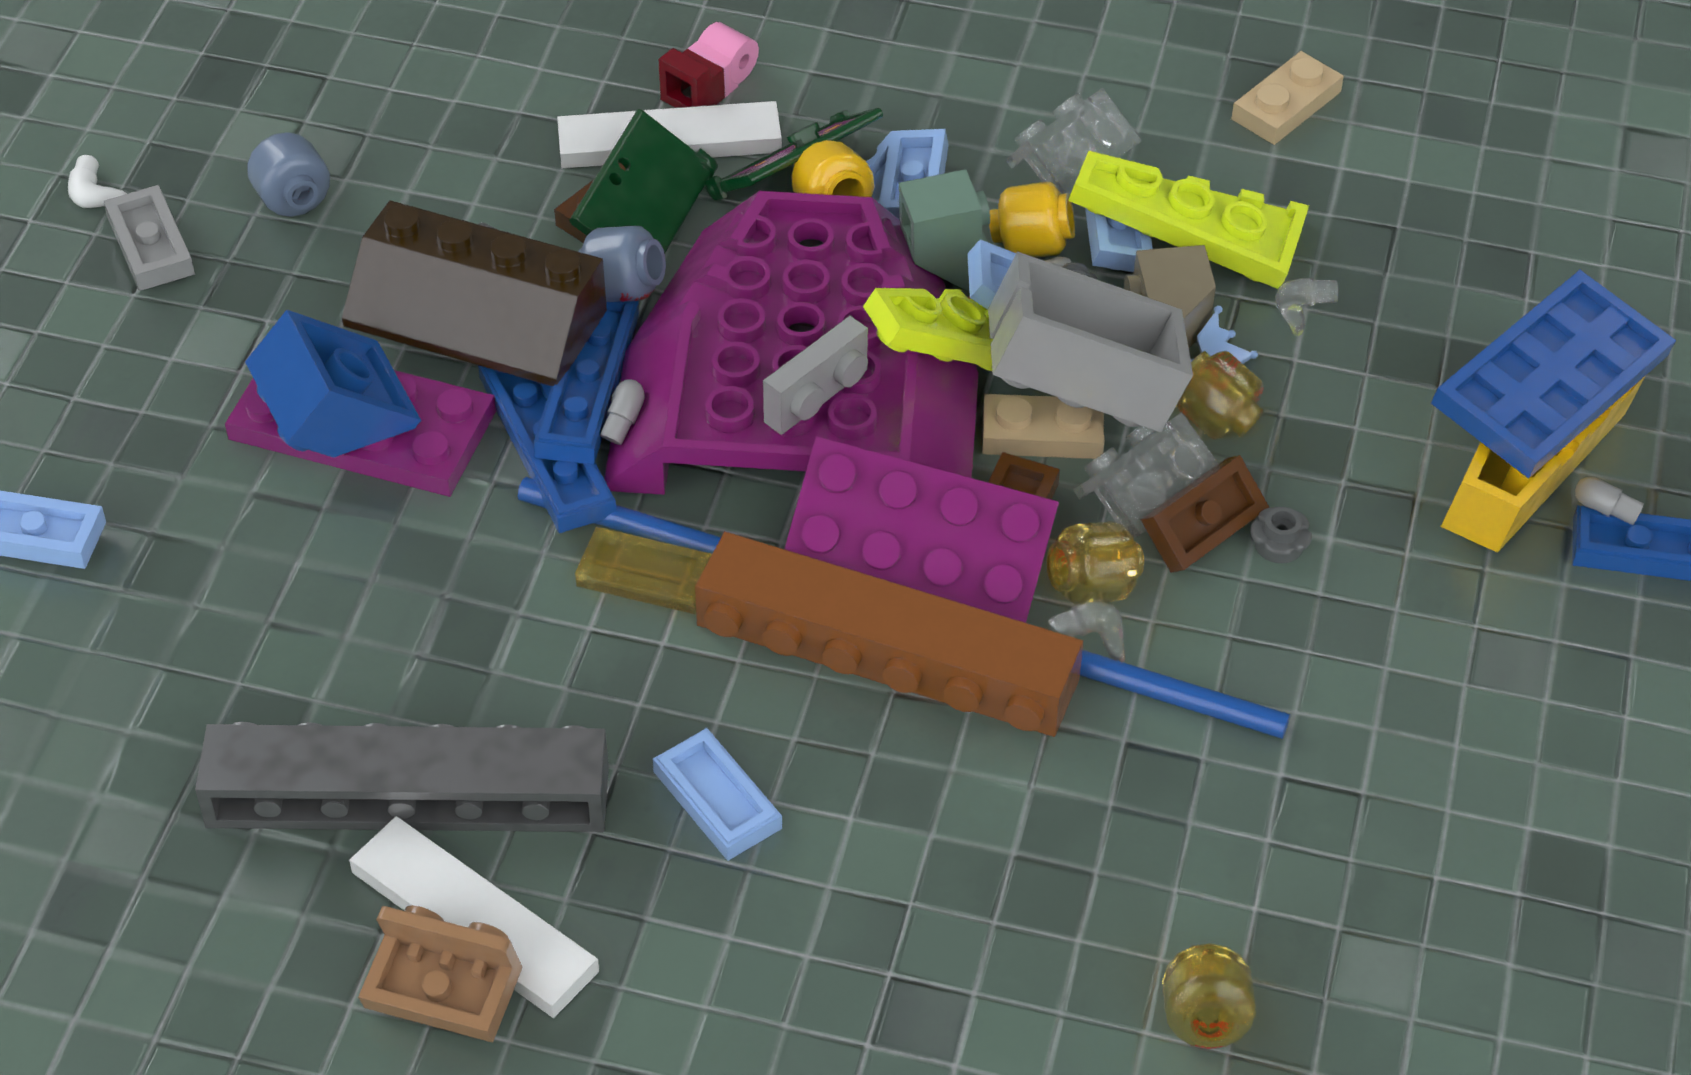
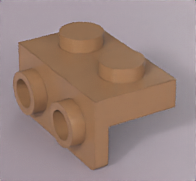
[358,905,523,1043]

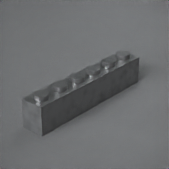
[195,722,609,832]

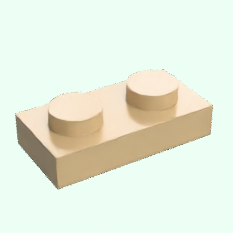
[1232,51,1344,145]
[982,394,1104,459]

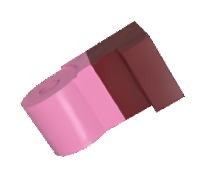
[658,22,759,108]

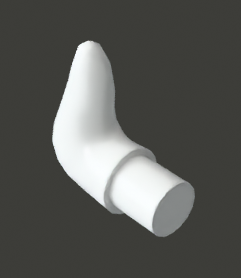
[68,155,127,208]

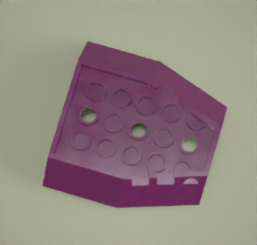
[604,191,978,495]

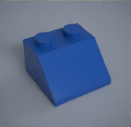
[245,310,421,458]

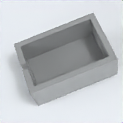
[988,251,1193,432]

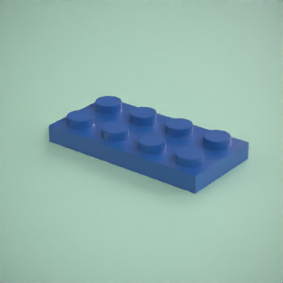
[1431,270,1676,479]

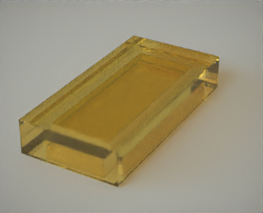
[575,527,712,614]

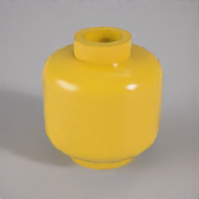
[791,140,875,197]
[989,182,1075,258]

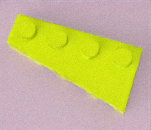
[1068,151,1309,290]
[863,288,993,371]

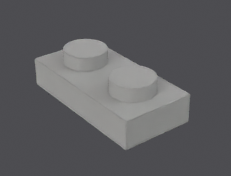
[104,185,195,291]
[763,316,868,435]

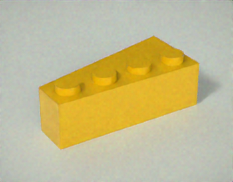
[1441,377,1645,553]

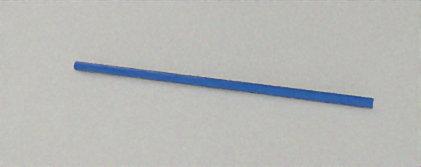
[518,477,1290,739]

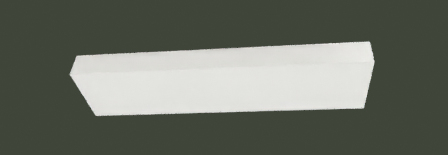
[557,101,782,168]
[349,816,599,1018]

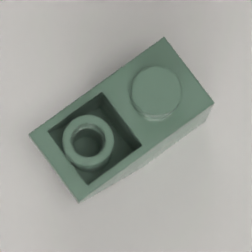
[899,169,990,292]

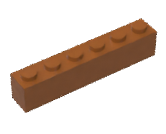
[695,531,1084,737]

